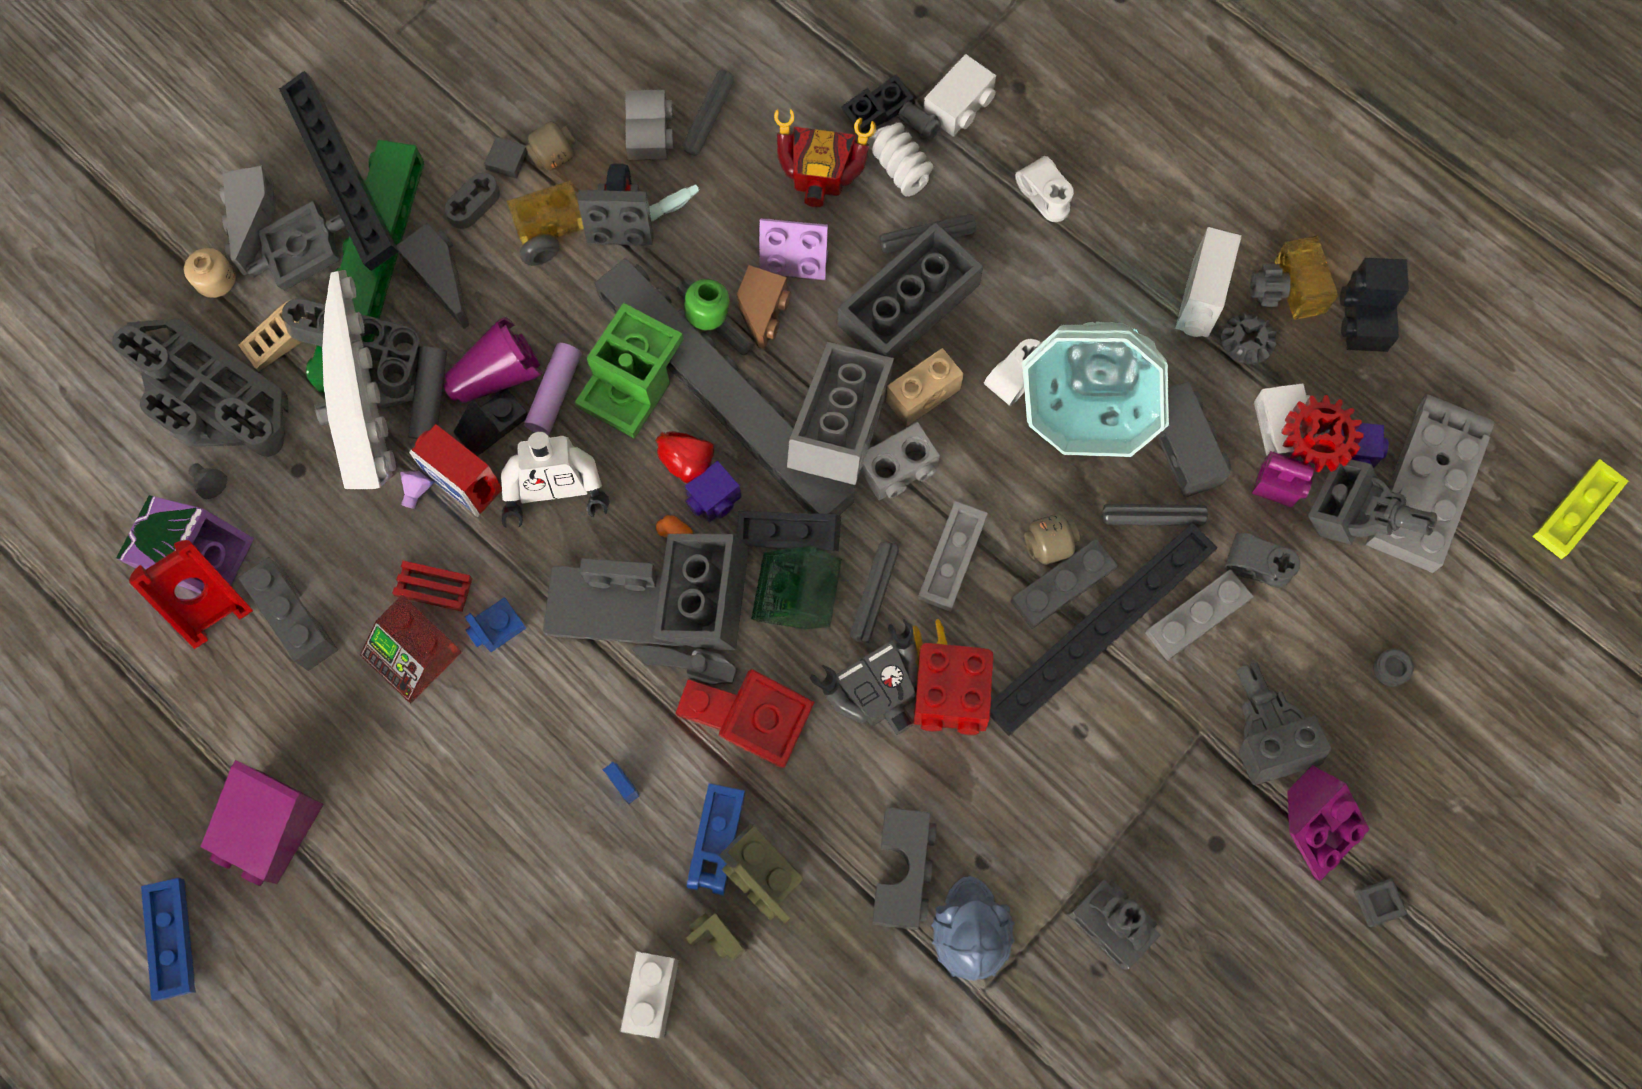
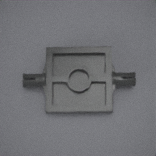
[246,201,345,291]

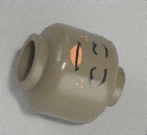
[525,121,576,171]
[1024,514,1080,565]

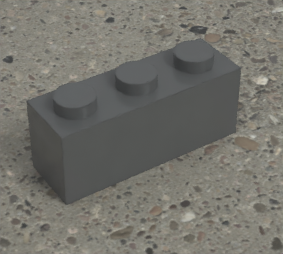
[1157,381,1231,498]

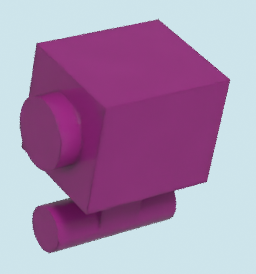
[1252,451,1314,508]

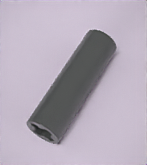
[408,346,447,439]

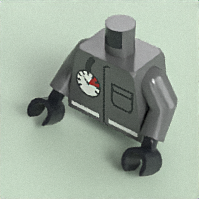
[810,619,919,735]

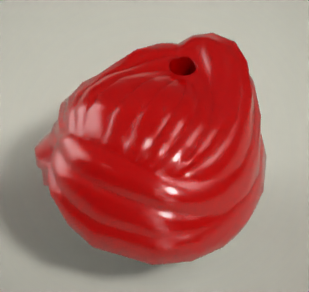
[655,431,715,484]

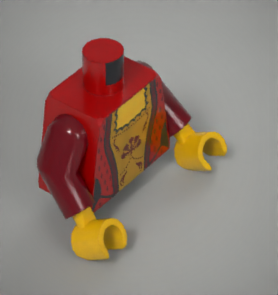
[774,109,876,207]

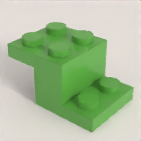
[575,303,684,439]

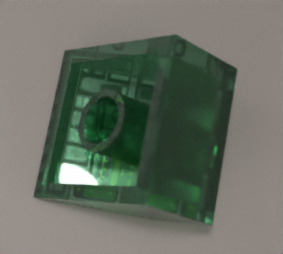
[751,545,842,629]

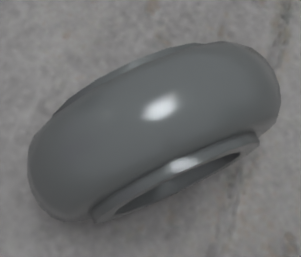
[520,234,559,266]

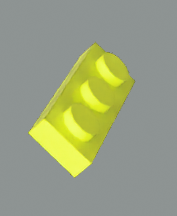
[1532,459,1629,559]

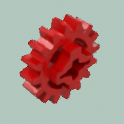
[1281,395,1364,472]

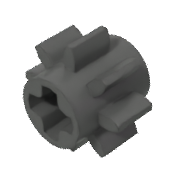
[1250,264,1291,307]

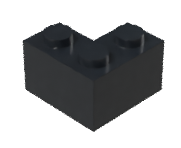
[1340,258,1409,352]

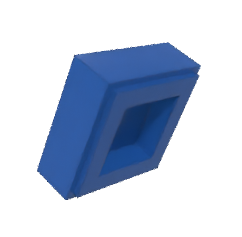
[603,762,640,804]

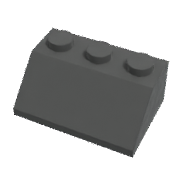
[653,534,749,650]

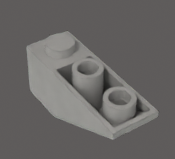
[220,165,276,275]

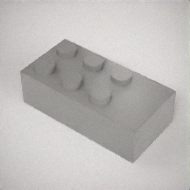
[787,342,894,485]

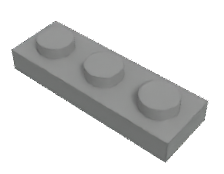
[918,501,988,612]
[1145,569,1254,661]

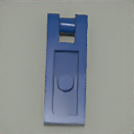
[687,784,746,895]

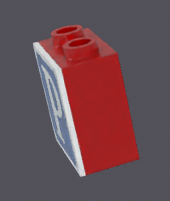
[409,424,502,517]

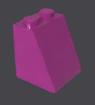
[200,760,324,886]

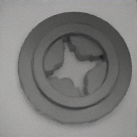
[1221,312,1277,364]

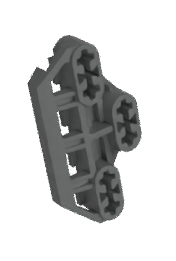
[112,319,289,457]

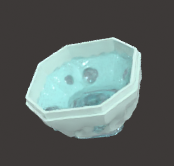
[1022,322,1169,457]

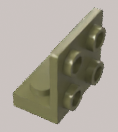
[718,824,803,924]

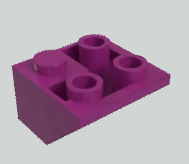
[1287,765,1370,881]

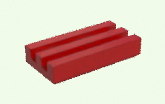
[392,561,473,612]

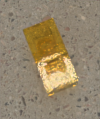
[507,180,584,245]

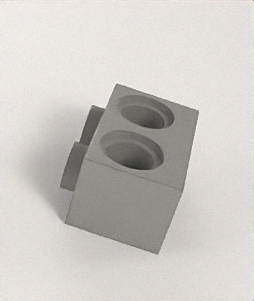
[860,422,940,501]

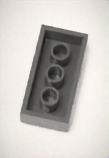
[838,223,983,361]

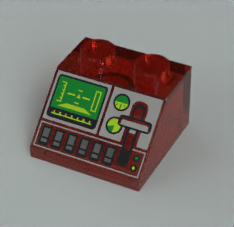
[360,595,462,704]

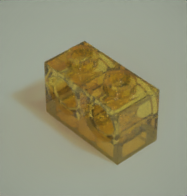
[1274,235,1338,320]

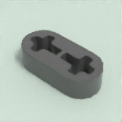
[444,173,500,229]

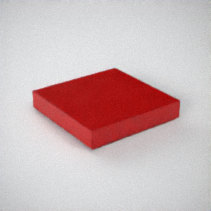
[718,669,815,768]

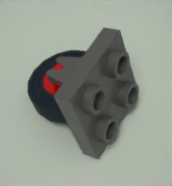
[578,164,653,246]

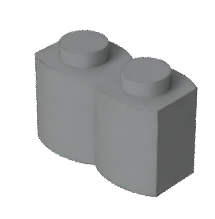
[625,90,673,160]

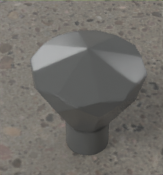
[189,463,227,499]

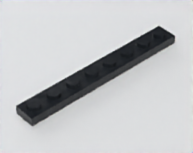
[279,70,399,271]
[990,522,1218,736]

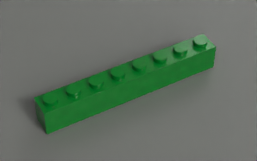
[306,140,424,393]

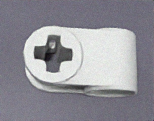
[1015,156,1074,222]
[984,339,1041,406]

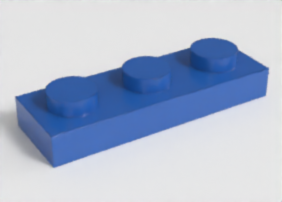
[141,878,196,1001]

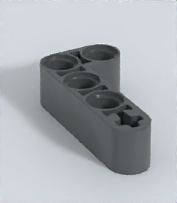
[282,298,420,399]

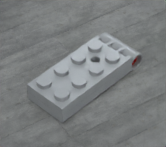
[1366,394,1494,573]

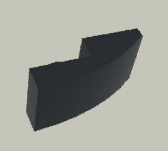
[841,74,916,132]

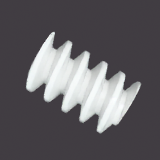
[867,123,934,196]

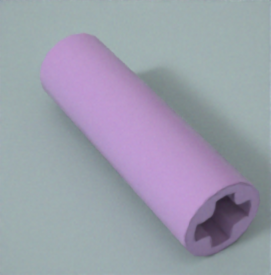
[524,343,582,435]

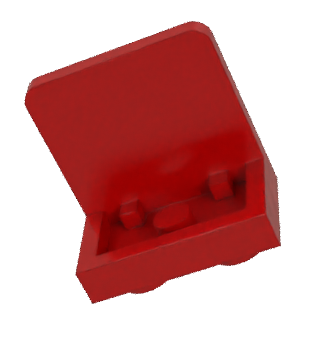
[913,643,993,735]

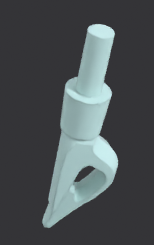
[649,185,699,222]

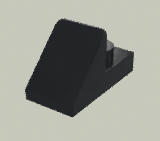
[453,389,528,457]

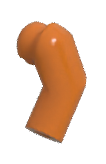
[656,515,693,538]

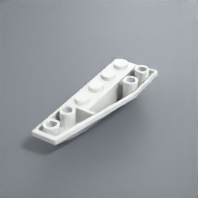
[322,270,396,489]

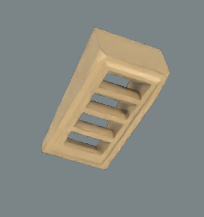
[238,300,303,372]

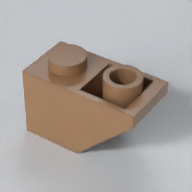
[737,265,791,350]

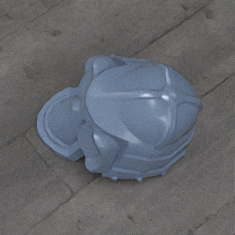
[931,877,1015,981]

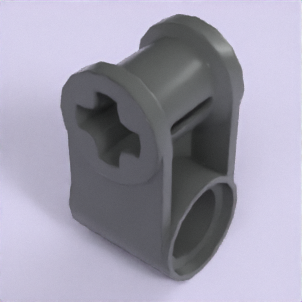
[1225,533,1301,588]

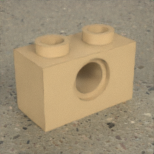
[886,348,964,427]

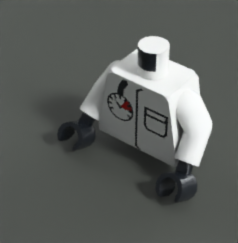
[501,432,610,528]

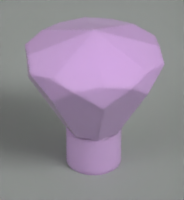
[400,471,434,509]

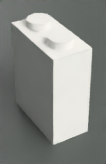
[1175,227,1241,337]

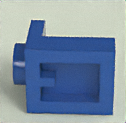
[465,597,526,652]

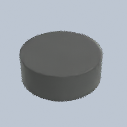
[1373,649,1414,687]

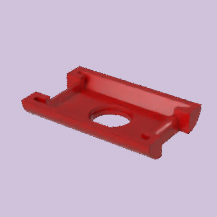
[129,540,253,649]

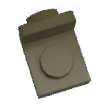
[686,913,747,960]

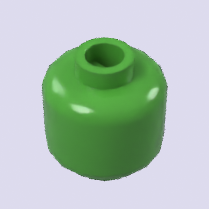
[684,279,730,330]

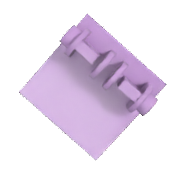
[759,218,828,280]

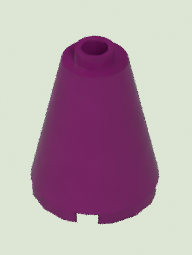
[443,317,543,403]

